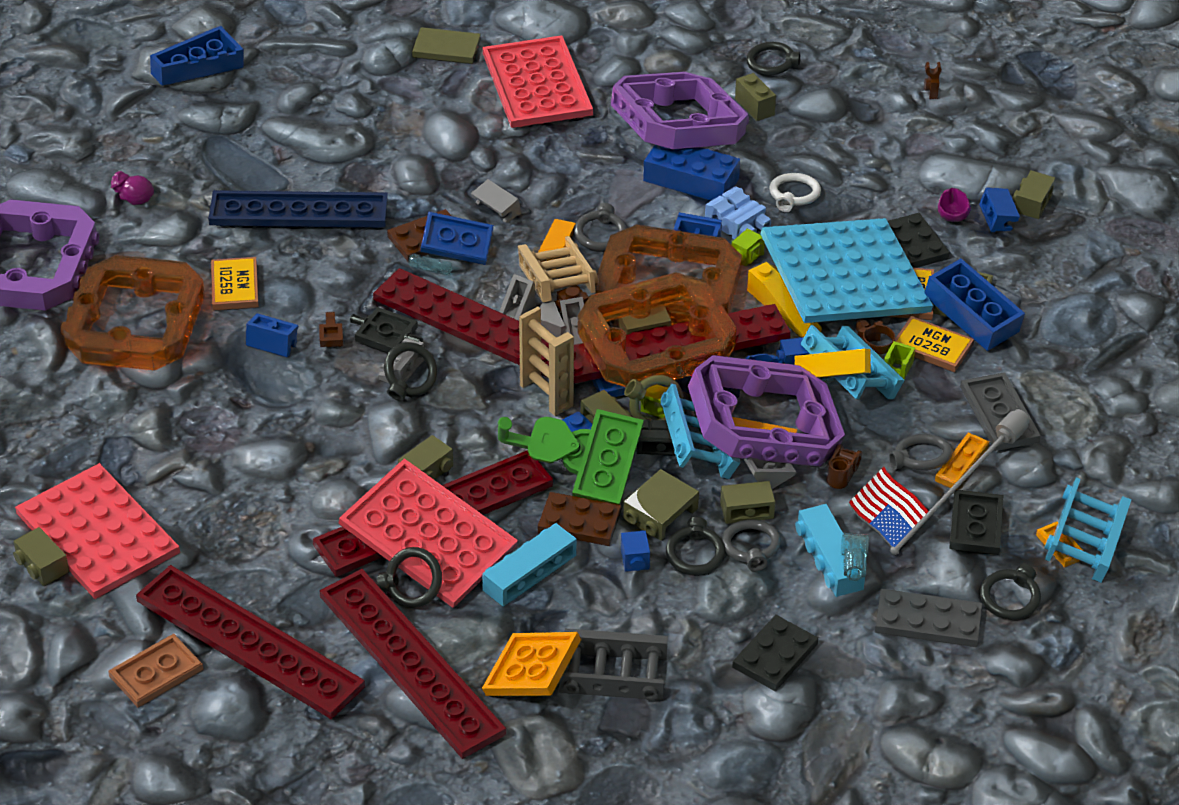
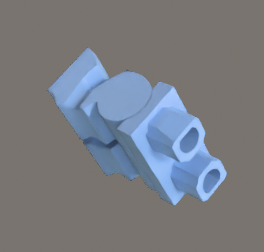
[705,186,771,239]

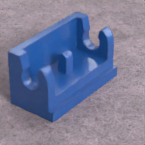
[979,187,1020,232]
[673,212,722,252]
[246,313,298,357]

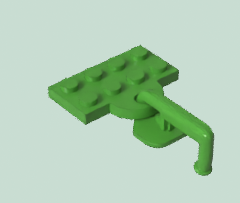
[498,409,644,505]

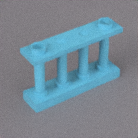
[801,325,904,399]
[661,384,741,479]
[1044,477,1131,583]

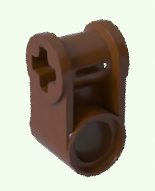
[827,444,862,489]

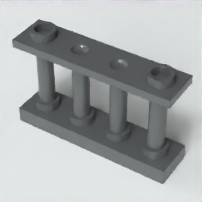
[559,628,668,700]

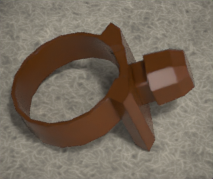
[856,320,895,354]

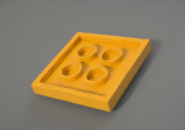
[482,632,581,696]

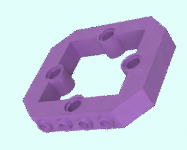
[611,72,749,149]
[0,200,99,311]
[688,355,845,466]

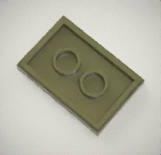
[412,27,481,64]

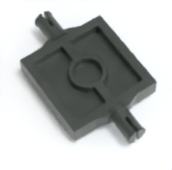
[350,307,423,353]

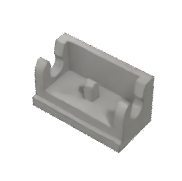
[471,179,522,223]
[379,338,424,383]

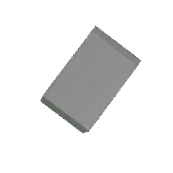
[499,274,535,321]
[539,296,565,337]
[744,458,796,489]

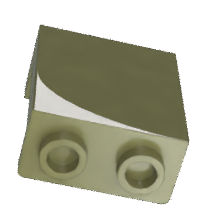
[623,469,699,540]

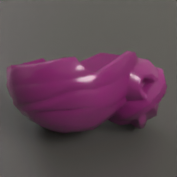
[111,171,154,205]
[938,188,971,222]

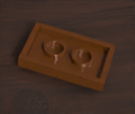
[387,209,451,262]
[538,492,621,546]

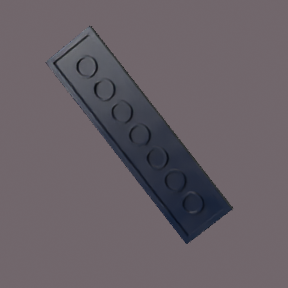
[208,190,388,228]

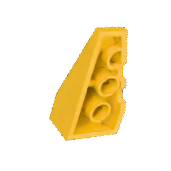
[747,262,822,338]

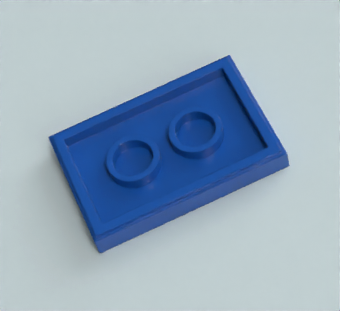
[420,212,494,265]

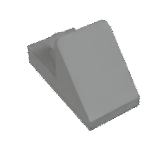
[560,297,591,345]

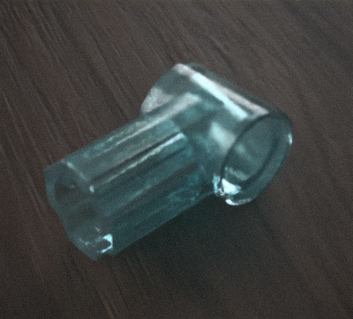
[841,533,869,581]

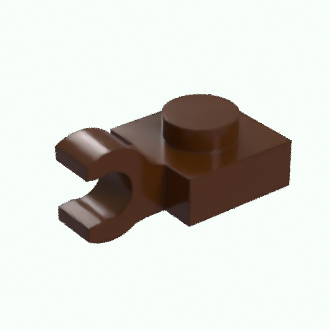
[924,62,942,99]
[319,312,343,347]

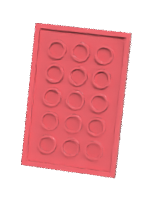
[483,35,593,128]
[339,458,518,608]
[15,463,180,599]

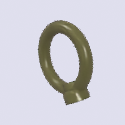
[624,375,684,420]

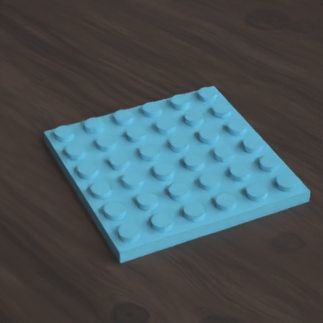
[761,218,933,323]

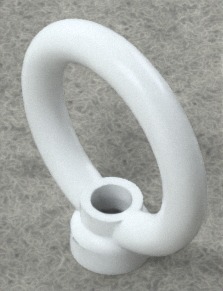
[769,173,821,212]

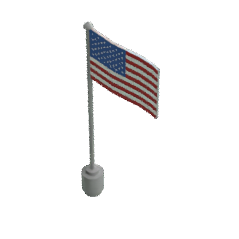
[849,409,1030,555]

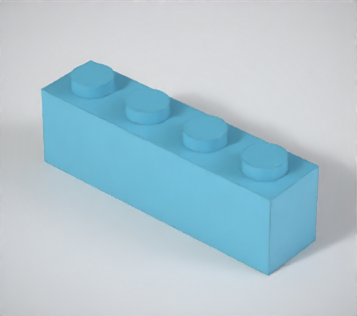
[795,504,866,597]
[482,523,577,607]

